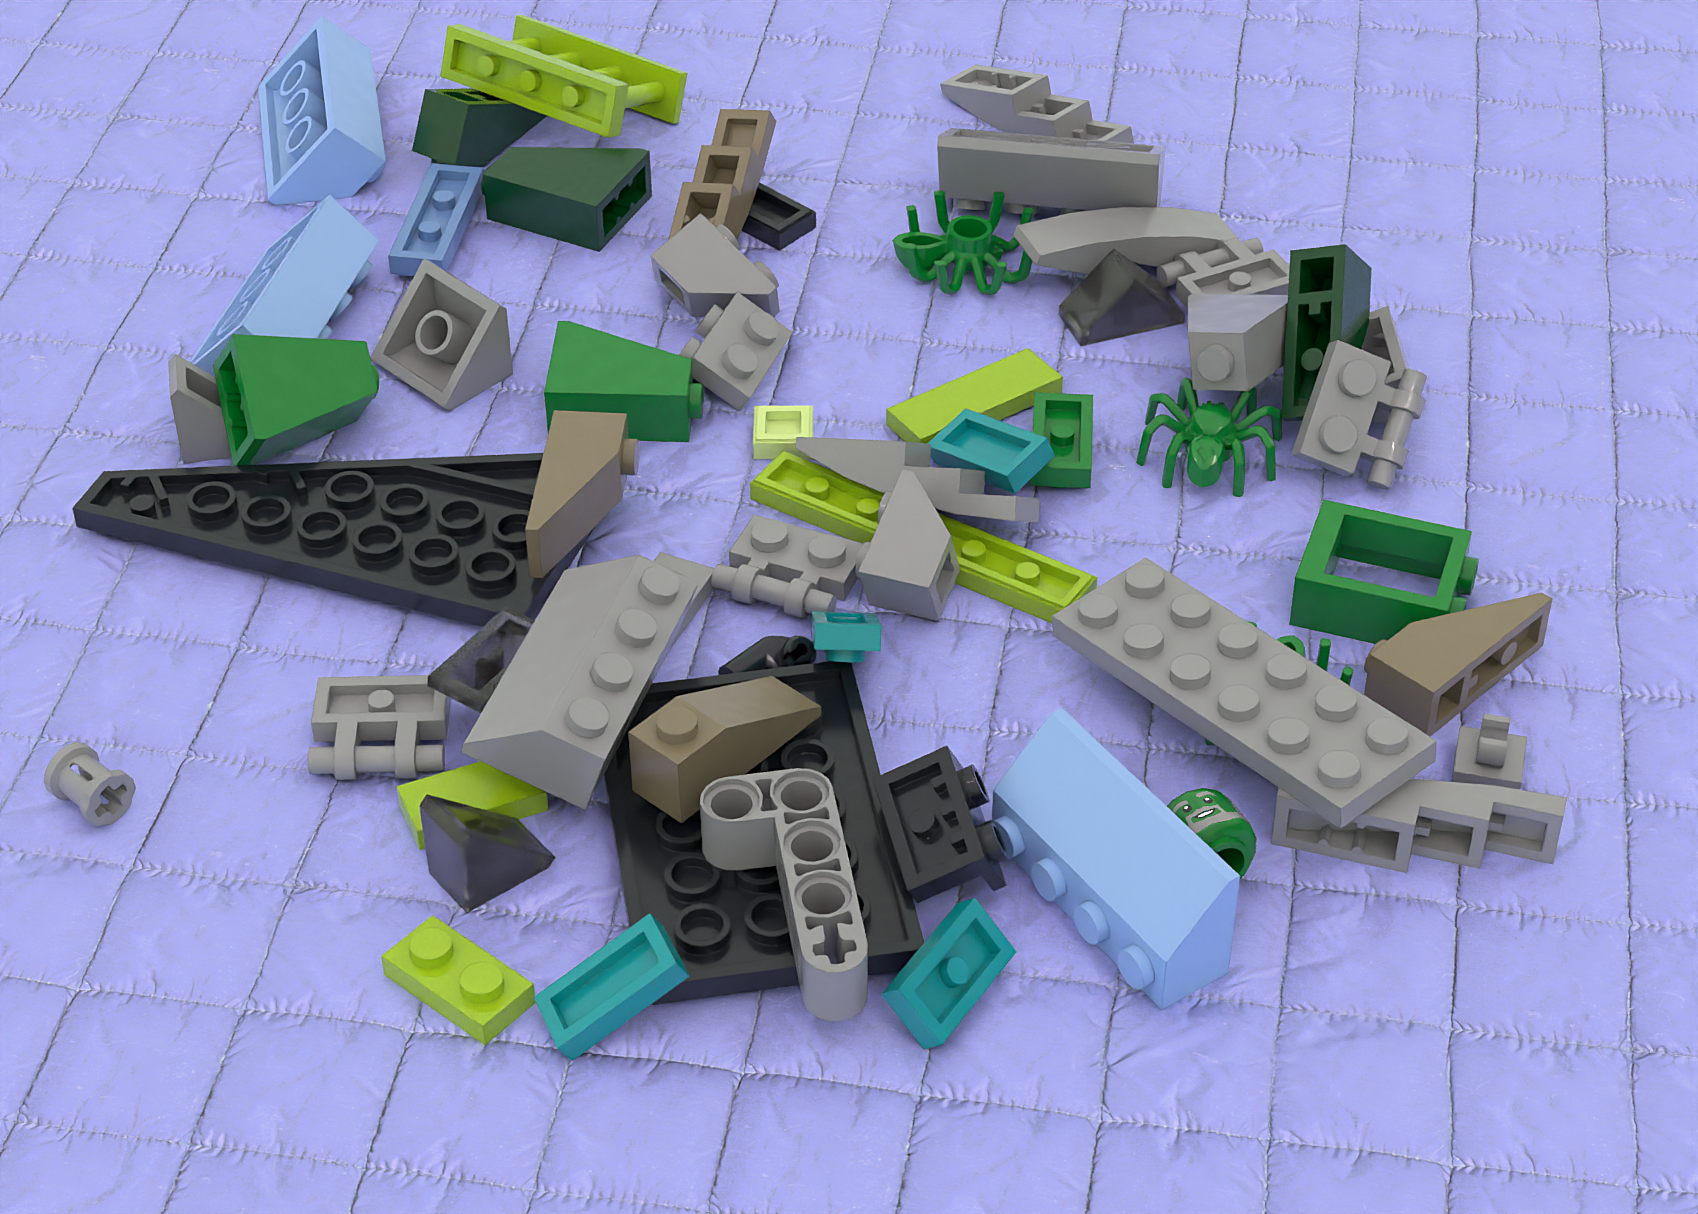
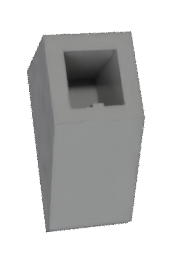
[650,213,780,317]
[856,469,960,621]

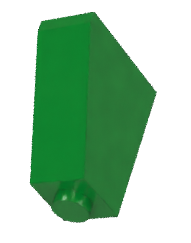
[544,321,704,442]
[213,334,379,466]

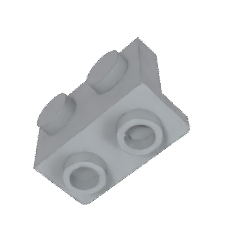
[679,292,793,412]

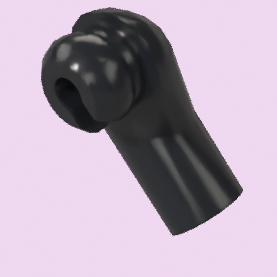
[718,635,817,675]

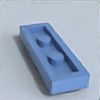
[388,163,484,277]

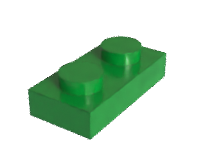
[1030,392,1093,488]

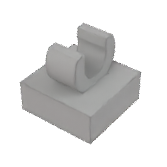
[1451,713,1527,789]

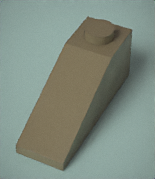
[525,410,639,578]
[1364,592,1553,736]
[628,676,821,823]

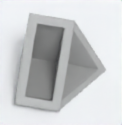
[168,354,231,464]

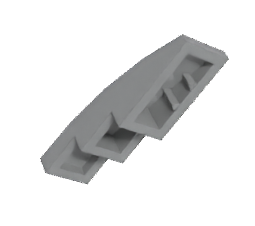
[940,64,1134,143]
[1013,207,1238,281]
[796,437,1040,523]
[1271,779,1567,873]

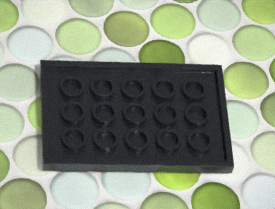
[603,661,924,1006]

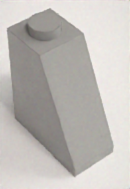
[1188,294,1288,391]

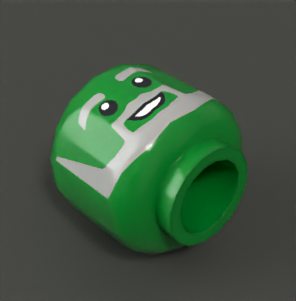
[1167,788,1257,879]

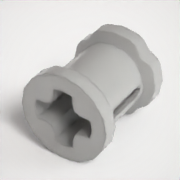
[44,742,136,827]

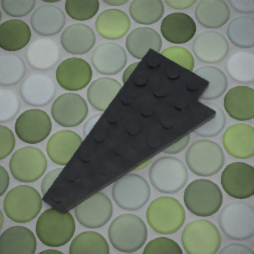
[72,453,595,637]

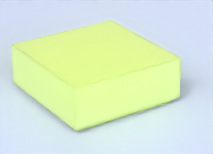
[753,405,813,459]

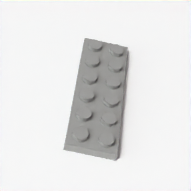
[1052,557,1437,829]

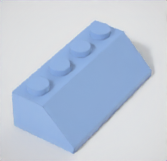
[258,16,386,205]
[189,195,379,376]
[992,708,1240,1010]

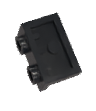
[873,745,1008,903]

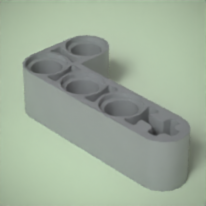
[700,768,868,1021]

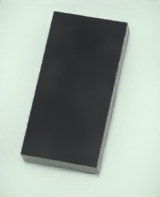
[741,182,816,251]

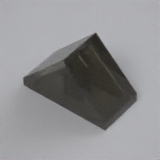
[1058,248,1185,347]
[427,607,535,713]
[419,794,556,913]

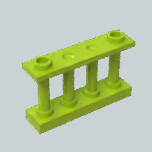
[440,15,688,138]

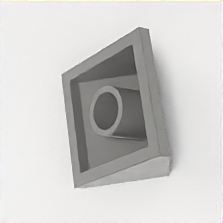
[370,259,513,410]

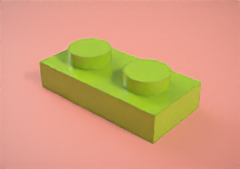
[381,915,536,1045]

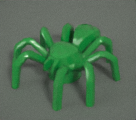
[892,190,1033,295]
[1136,377,1282,497]

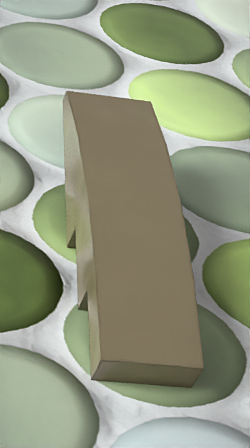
[668,109,777,240]

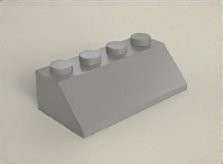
[937,128,1166,215]
[461,555,699,810]

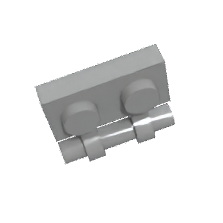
[1156,238,1290,309]
[1291,340,1427,490]
[711,515,864,619]
[308,675,452,780]

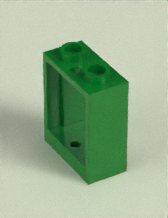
[1289,500,1479,644]

